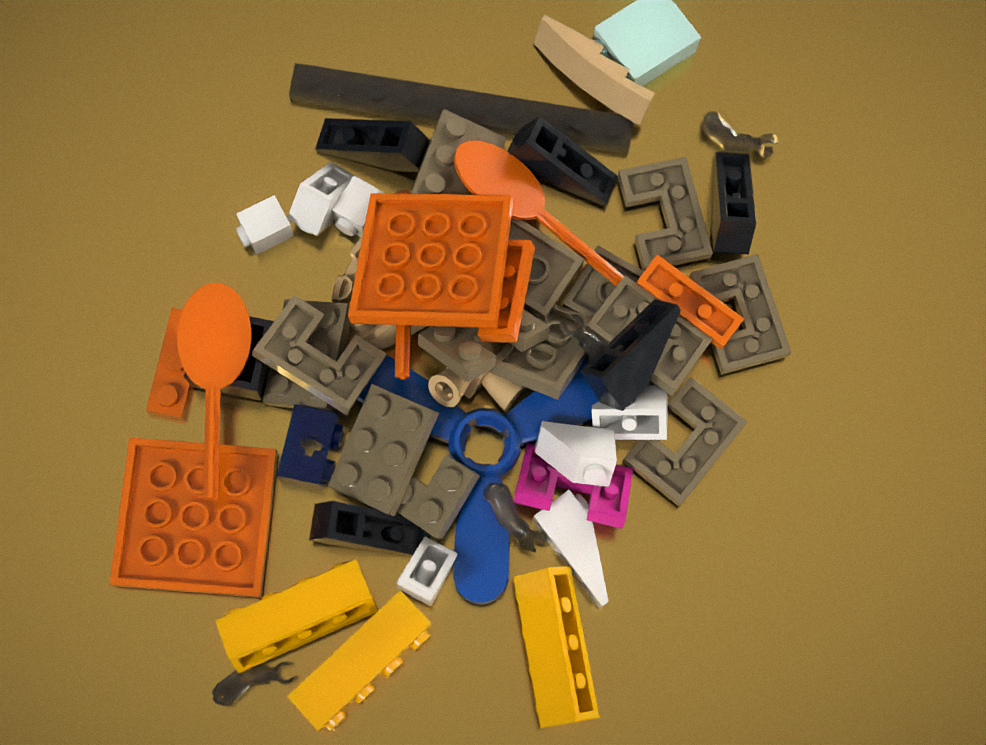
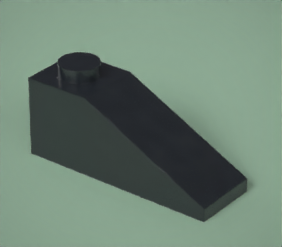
[507,116,618,205]
[315,118,430,172]
[712,151,757,254]
[580,299,681,411]
[309,501,431,556]

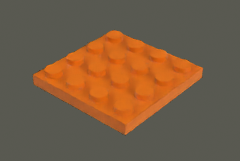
[348,193,513,328]
[109,437,278,598]

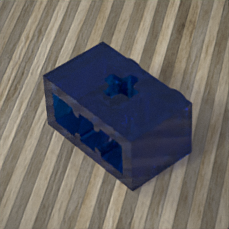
[277,404,344,491]

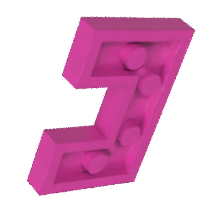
[513,443,633,529]

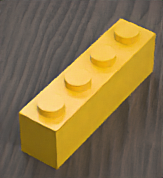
[215,559,378,673]
[513,566,599,728]
[287,590,432,731]

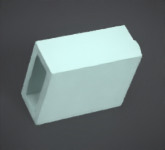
[592,0,701,87]

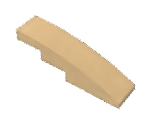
[533,15,655,125]

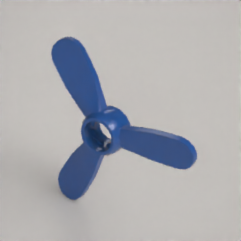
[357,355,599,604]

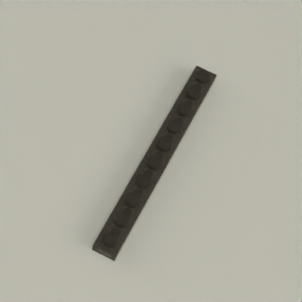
[289,63,633,154]

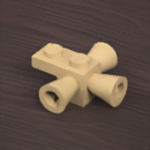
[428,326,526,412]

